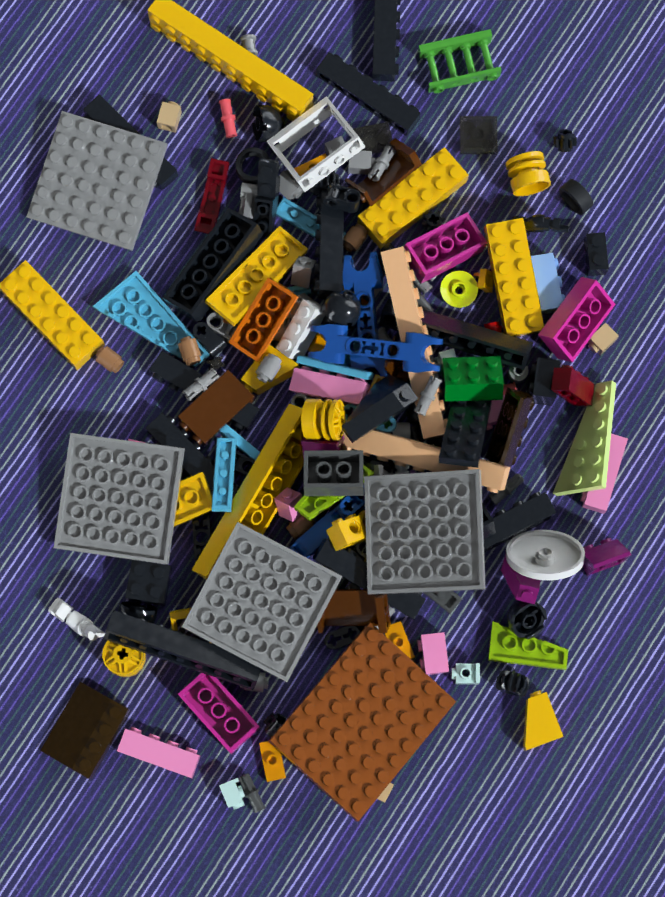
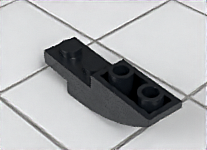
[254,158,280,236]

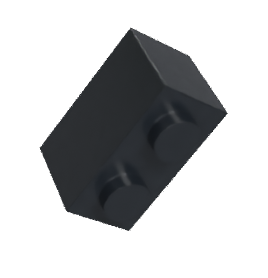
[584,232,609,276]

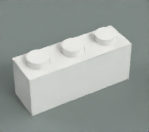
[276,299,327,359]

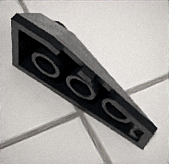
[342,375,418,443]

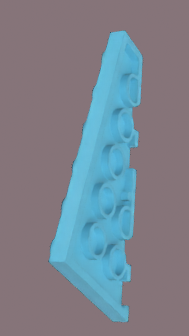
[93,271,210,368]

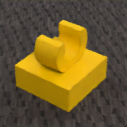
[473,269,494,293]

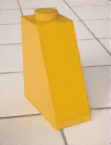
[241,345,300,395]
[523,690,563,751]

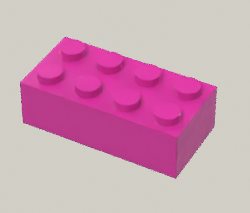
[404,212,487,284]
[538,277,616,362]
[178,673,261,754]

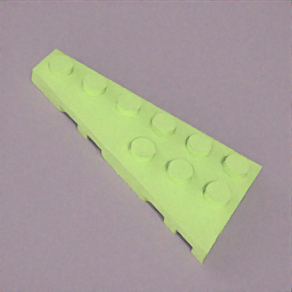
[553,380,616,496]

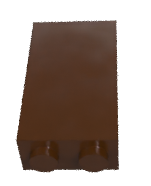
[344,138,422,206]
[178,370,255,447]
[317,589,391,633]

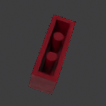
[551,365,595,406]

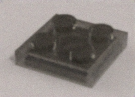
[459,116,498,154]

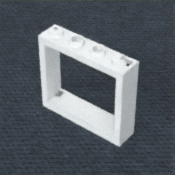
[267,96,365,192]

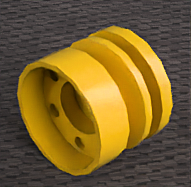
[505,151,551,196]
[301,399,345,440]
[102,641,146,677]

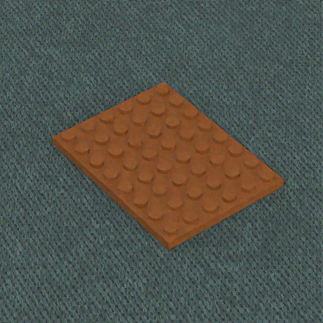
[269,622,456,822]

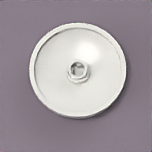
[506,530,585,580]

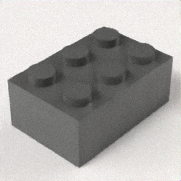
[304,450,364,496]

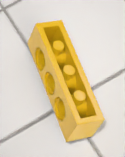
[326,510,366,551]

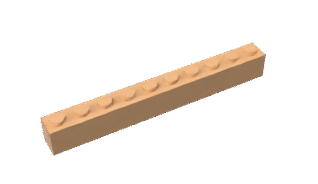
[381,246,448,440]
[341,429,510,493]

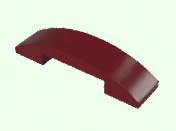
[194,158,229,234]

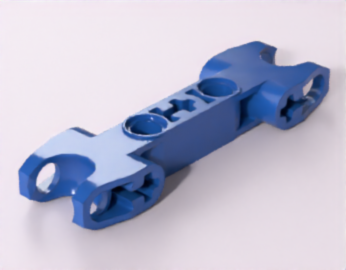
[343,252,389,378]
[308,324,443,373]
[289,485,365,558]

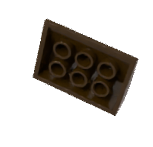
[485,387,534,469]
[40,682,131,780]

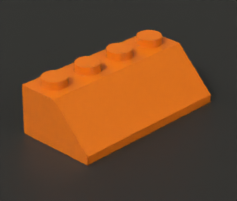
[228,277,298,362]

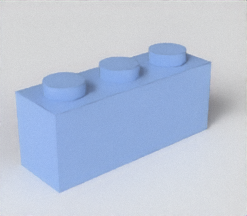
[531,253,565,315]

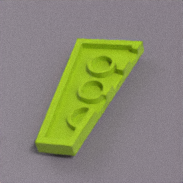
[294,465,374,521]
[488,621,568,670]

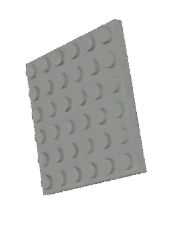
[26,111,168,251]
[54,433,185,564]
[364,469,486,595]
[182,522,342,682]

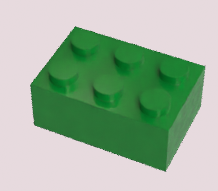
[442,356,504,401]

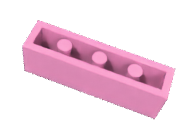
[289,366,371,406]
[580,433,628,514]
[117,727,200,778]

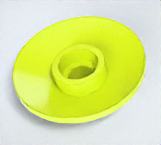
[440,271,478,308]

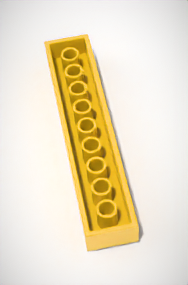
[147,0,314,122]
[192,404,304,580]

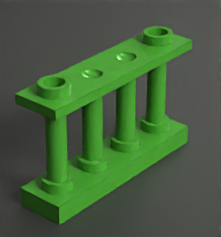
[418,29,502,93]

